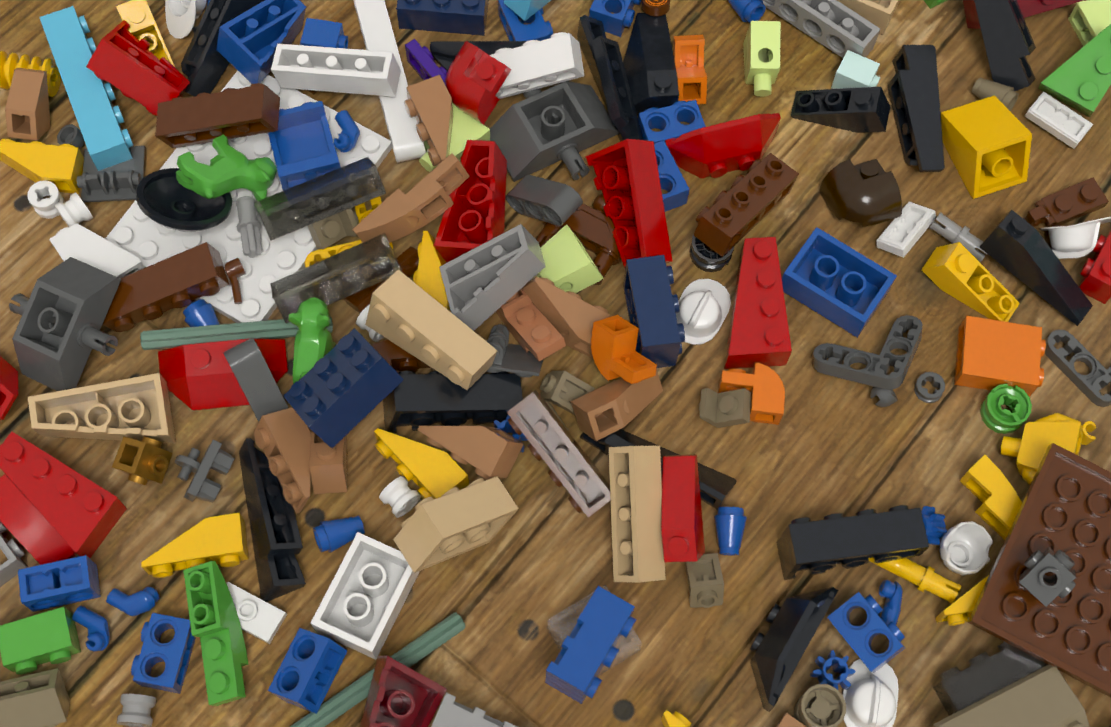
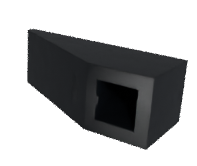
[791,87,890,133]

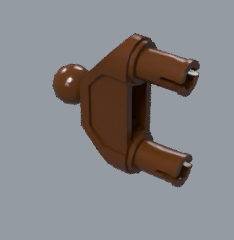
[536,194,621,285]

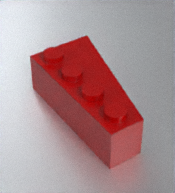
[585,139,672,267]
[433,140,507,263]
[724,237,792,369]
[0,431,127,558]

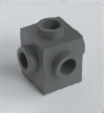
[1019,547,1076,607]

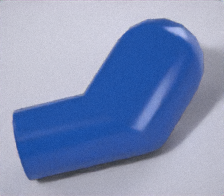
[334,110,360,152]
[878,580,903,625]
[106,587,159,616]
[72,605,110,652]

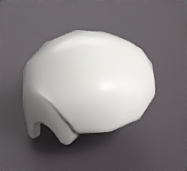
[940,521,993,575]

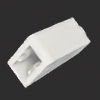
[49,223,144,278]

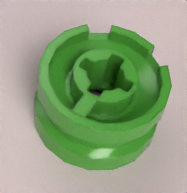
[980,384,1032,434]

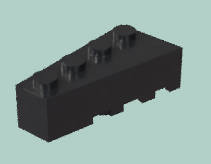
[383,371,523,433]
[776,505,929,580]

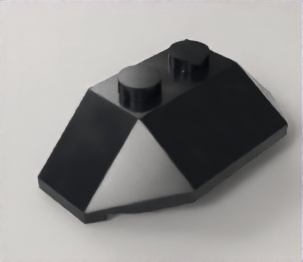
[750,587,839,712]

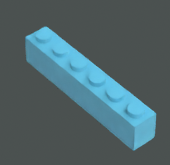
[39,6,134,171]

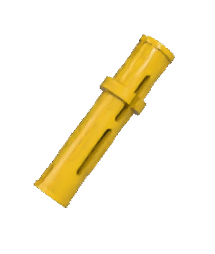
[868,557,961,604]

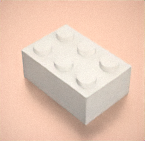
[310,532,420,660]

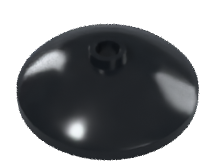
[136,168,232,232]

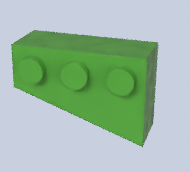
[1038,24,1111,117]

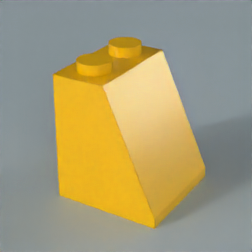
[941,95,1032,199]

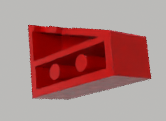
[86,20,190,116]

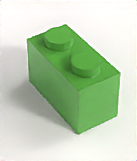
[0,607,81,674]

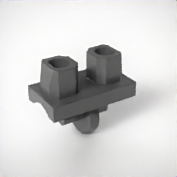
[175,440,235,503]

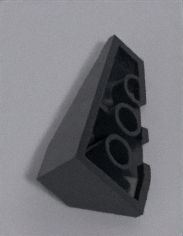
[623,13,679,116]
[980,210,1093,326]

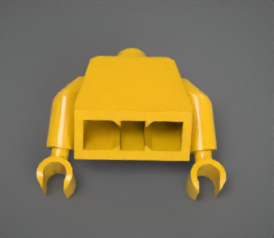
[1001,413,1096,485]

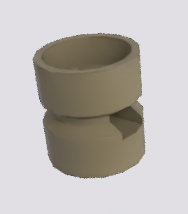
[794,684,846,727]

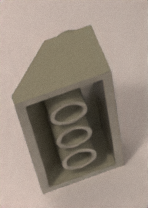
[934,665,1090,727]

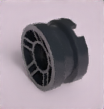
[690,235,734,272]

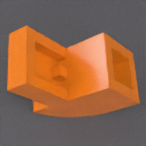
[673,35,707,104]
[591,315,657,384]
[718,362,785,425]

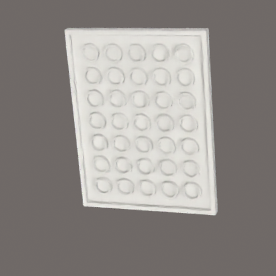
[105,70,392,323]

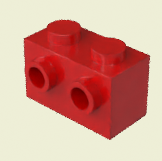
[1079,230,1111,304]

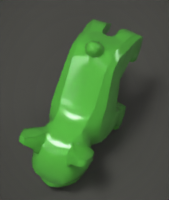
[176,135,277,204]
[288,297,336,384]

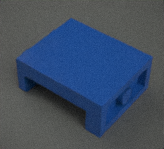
[268,101,343,192]

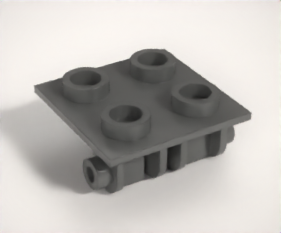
[77,146,145,202]
[485,324,544,377]

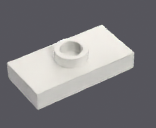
[1025,91,1093,149]
[876,202,936,258]
[227,582,287,644]

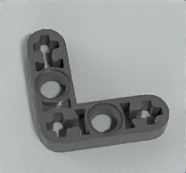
[813,315,923,390]
[1045,330,1111,407]

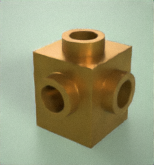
[112,436,173,486]

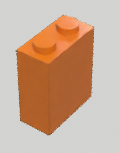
[954,316,1046,397]

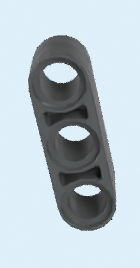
[506,175,583,226]
[223,338,288,422]

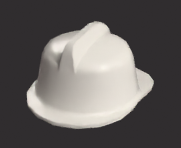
[165,0,207,39]
[1040,217,1111,259]
[676,279,731,345]
[843,659,899,727]

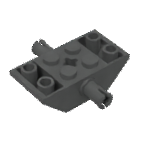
[490,81,619,182]
[9,257,121,391]

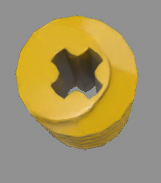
[0,51,61,97]

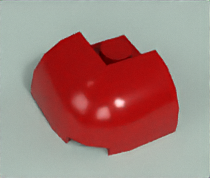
[445,41,511,125]

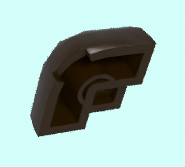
[820,159,902,227]

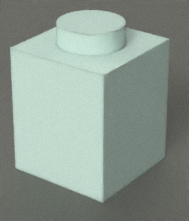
[831,50,881,89]

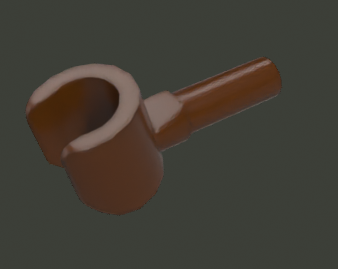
[224,258,246,304]

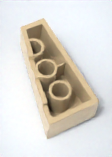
[365,269,498,390]
[28,373,176,443]

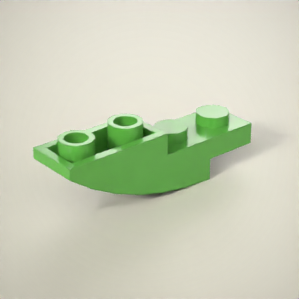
[183,561,249,706]

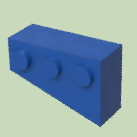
[216,0,306,84]
[545,586,637,704]

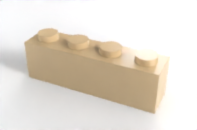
[609,446,666,583]

